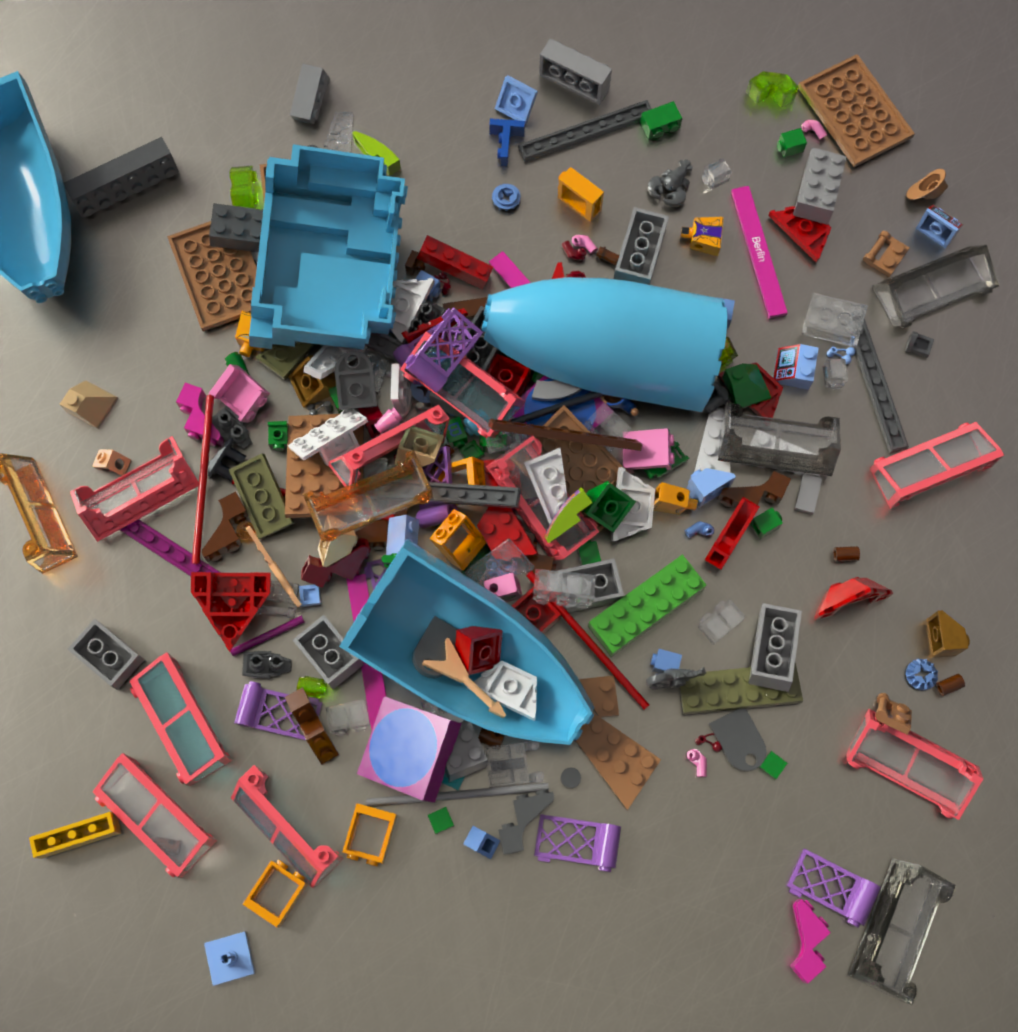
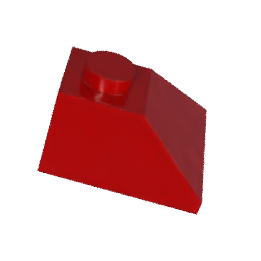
[455,626,503,675]

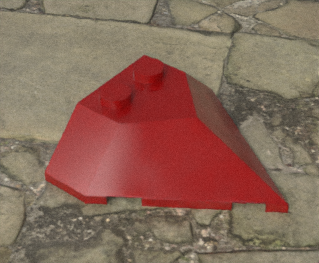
[191,572,271,652]
[814,577,893,621]

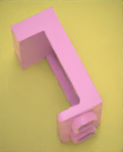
[208,364,270,423]
[623,428,675,474]

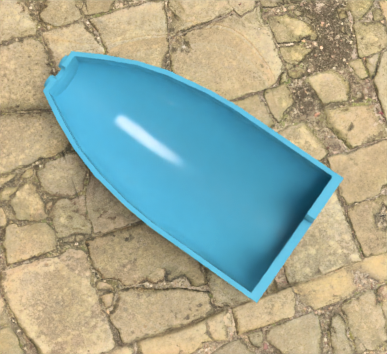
[0,71,71,303]
[482,277,727,412]
[339,539,594,745]

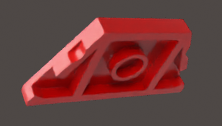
[768,206,832,262]
[717,362,783,426]
[477,507,539,559]

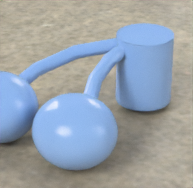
[827,346,855,364]

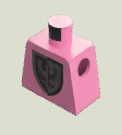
[484,573,523,602]

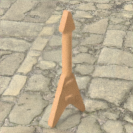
[246,526,302,607]
[422,638,506,718]

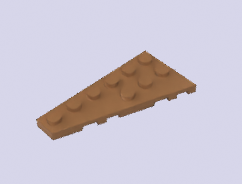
[574,713,661,810]

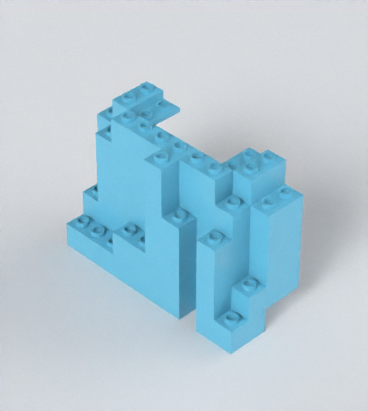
[249,144,408,350]

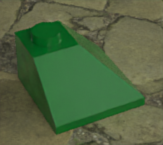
[722,363,772,411]
[582,481,636,533]

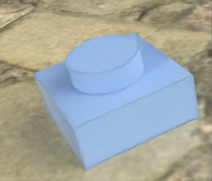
[299,585,321,607]

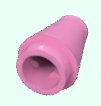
[374,407,403,434]

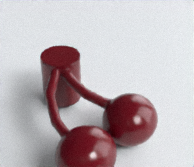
[433,272,451,295]
[695,733,722,752]

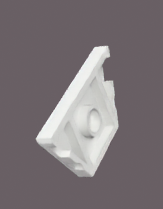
[391,278,435,344]
[611,467,655,541]
[467,661,537,721]

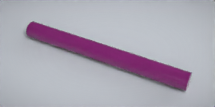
[230,615,305,656]

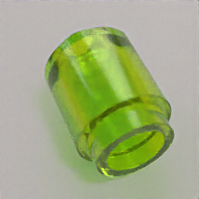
[297,676,327,699]

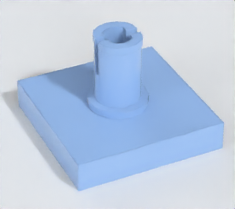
[495,75,538,124]
[204,931,255,986]

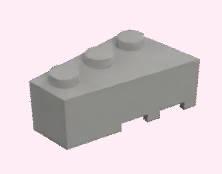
[290,63,330,125]

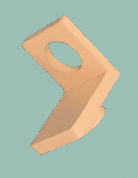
[93,450,131,476]

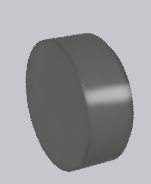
[561,767,581,789]

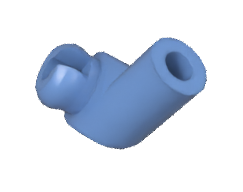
[684,521,715,538]

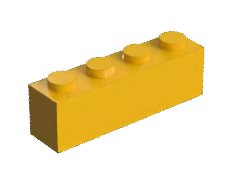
[29,812,121,859]

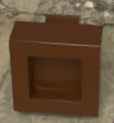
[405,250,426,276]

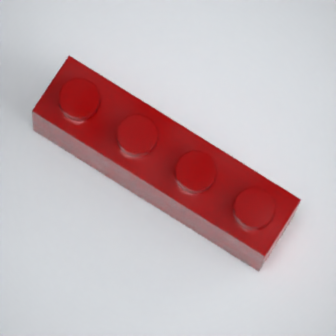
[417,235,493,290]

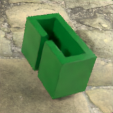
[640,101,682,140]

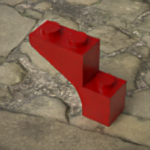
[705,497,760,570]

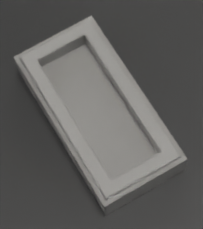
[794,473,822,515]

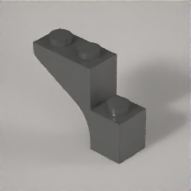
[498,789,554,855]

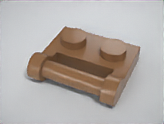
[863,231,910,278]
[875,693,912,735]

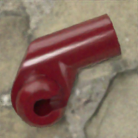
[561,241,587,261]

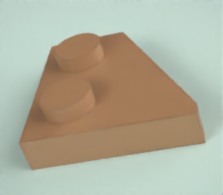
[579,675,619,718]

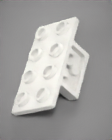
[288,409,368,466]

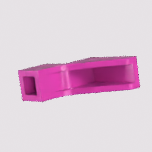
[176,382,224,447]
[790,899,831,984]

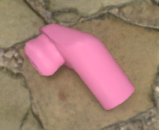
[801,120,827,139]
[572,235,598,254]
[687,749,707,777]

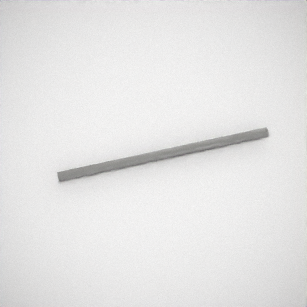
[366,783,549,807]

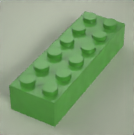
[588,554,707,657]

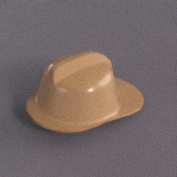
[906,169,948,200]

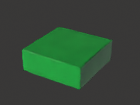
[459,440,485,459]
[759,751,788,780]
[428,807,454,834]

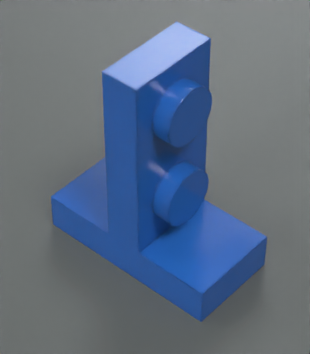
[489,119,525,167]

